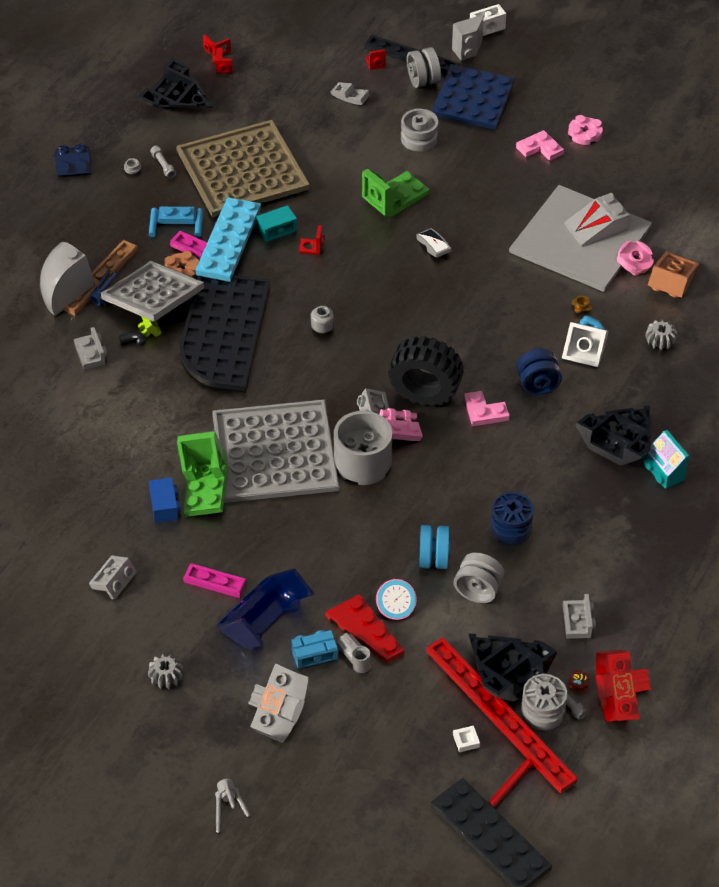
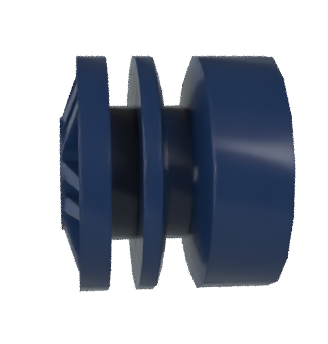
[491,492,533,545]

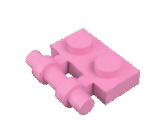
[380,408,423,441]

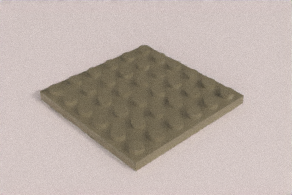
[176,120,310,217]

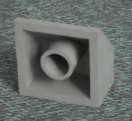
[452,15,484,61]

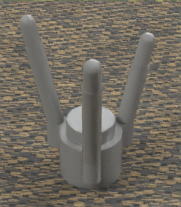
[215,779,250,833]

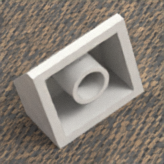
[562,322,609,367]

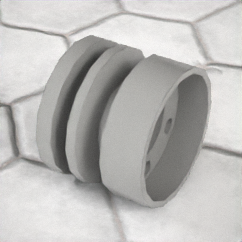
[521,674,567,731]

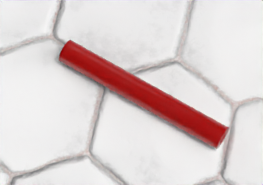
[488,759,532,808]

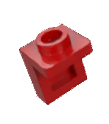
[213,48,233,73]

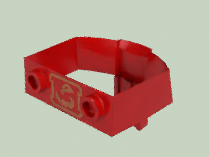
[596,650,651,722]

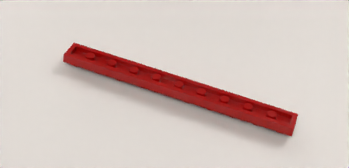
[426,637,578,794]

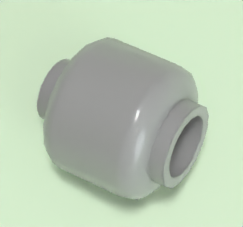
[311,306,335,333]

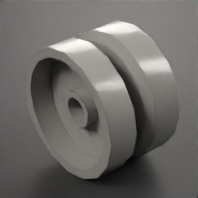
[407,47,441,88]
[401,109,439,152]
[454,553,505,603]

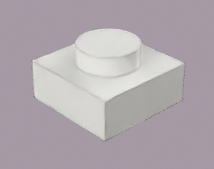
[453,726,480,752]

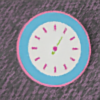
[376,579,416,620]

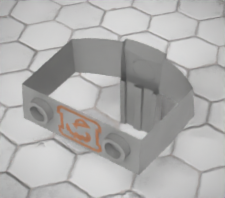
[248,663,308,743]

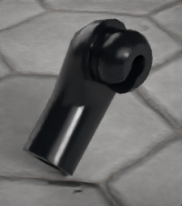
[119,332,146,345]

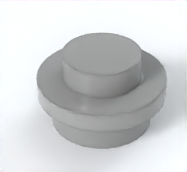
[124,158,141,174]

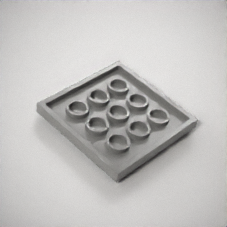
[101,261,204,321]

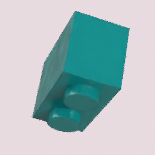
[256,205,297,242]

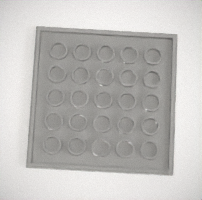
[212,399,339,503]

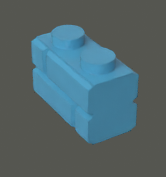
[291,630,338,669]

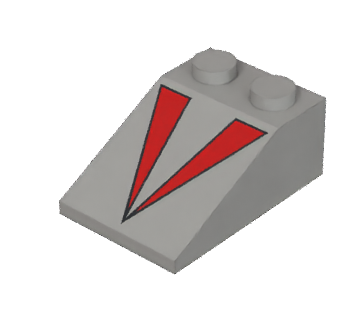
[564,193,630,247]

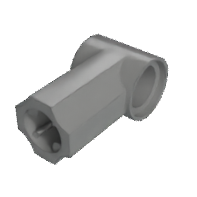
[337,633,371,673]

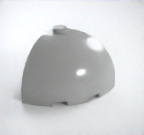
[40,242,96,316]

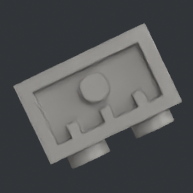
[74,327,107,370]
[357,388,389,419]
[89,556,137,599]

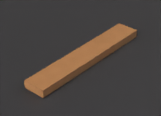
[63,240,138,316]

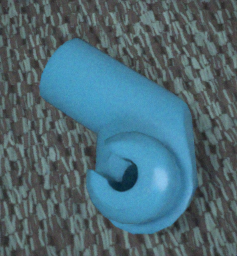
[580,315,606,330]

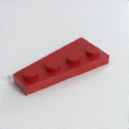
[325,594,404,664]

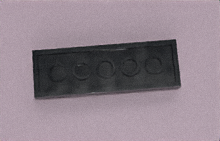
[431,778,552,887]

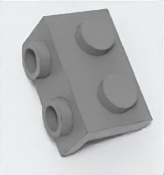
[563,594,596,639]

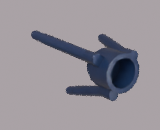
[89,269,117,306]

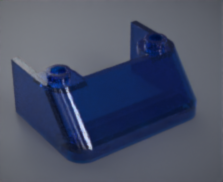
[217,568,315,650]

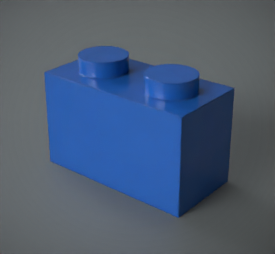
[149,477,181,523]

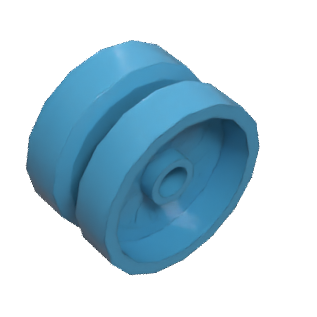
[419,525,450,569]

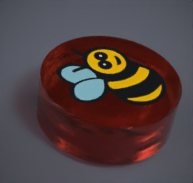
[569,670,590,691]

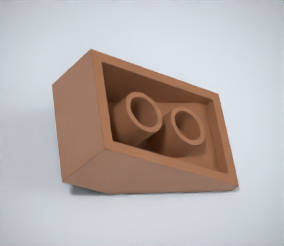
[648,251,699,298]

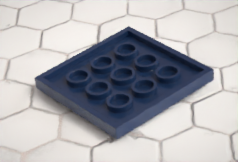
[432,64,515,130]

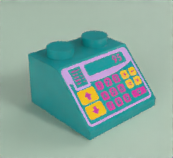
[644,430,689,489]

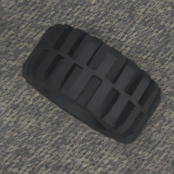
[388,336,464,406]

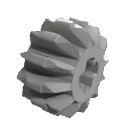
[646,320,677,350]
[148,653,183,689]

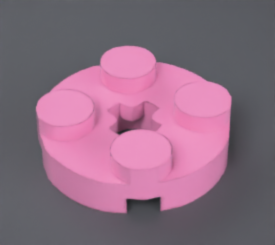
[568,115,603,145]
[617,240,654,276]

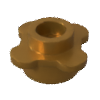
[572,296,592,313]

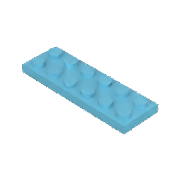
[195,197,261,282]

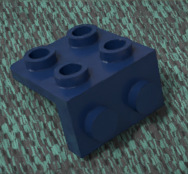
[54,144,91,175]

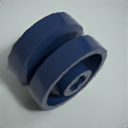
[516,348,562,396]

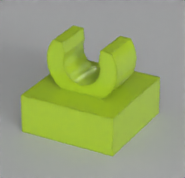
[138,316,162,337]

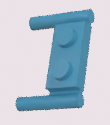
[149,206,203,238]

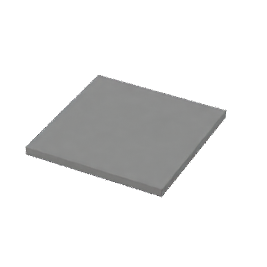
[509,185,652,292]

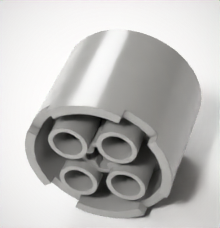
[334,411,392,485]

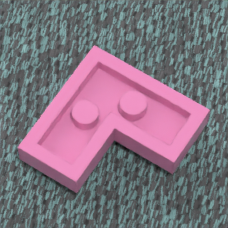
[516,130,564,161]
[464,391,509,426]

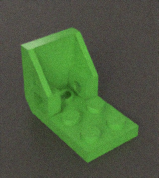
[362,169,430,218]
[177,431,228,517]

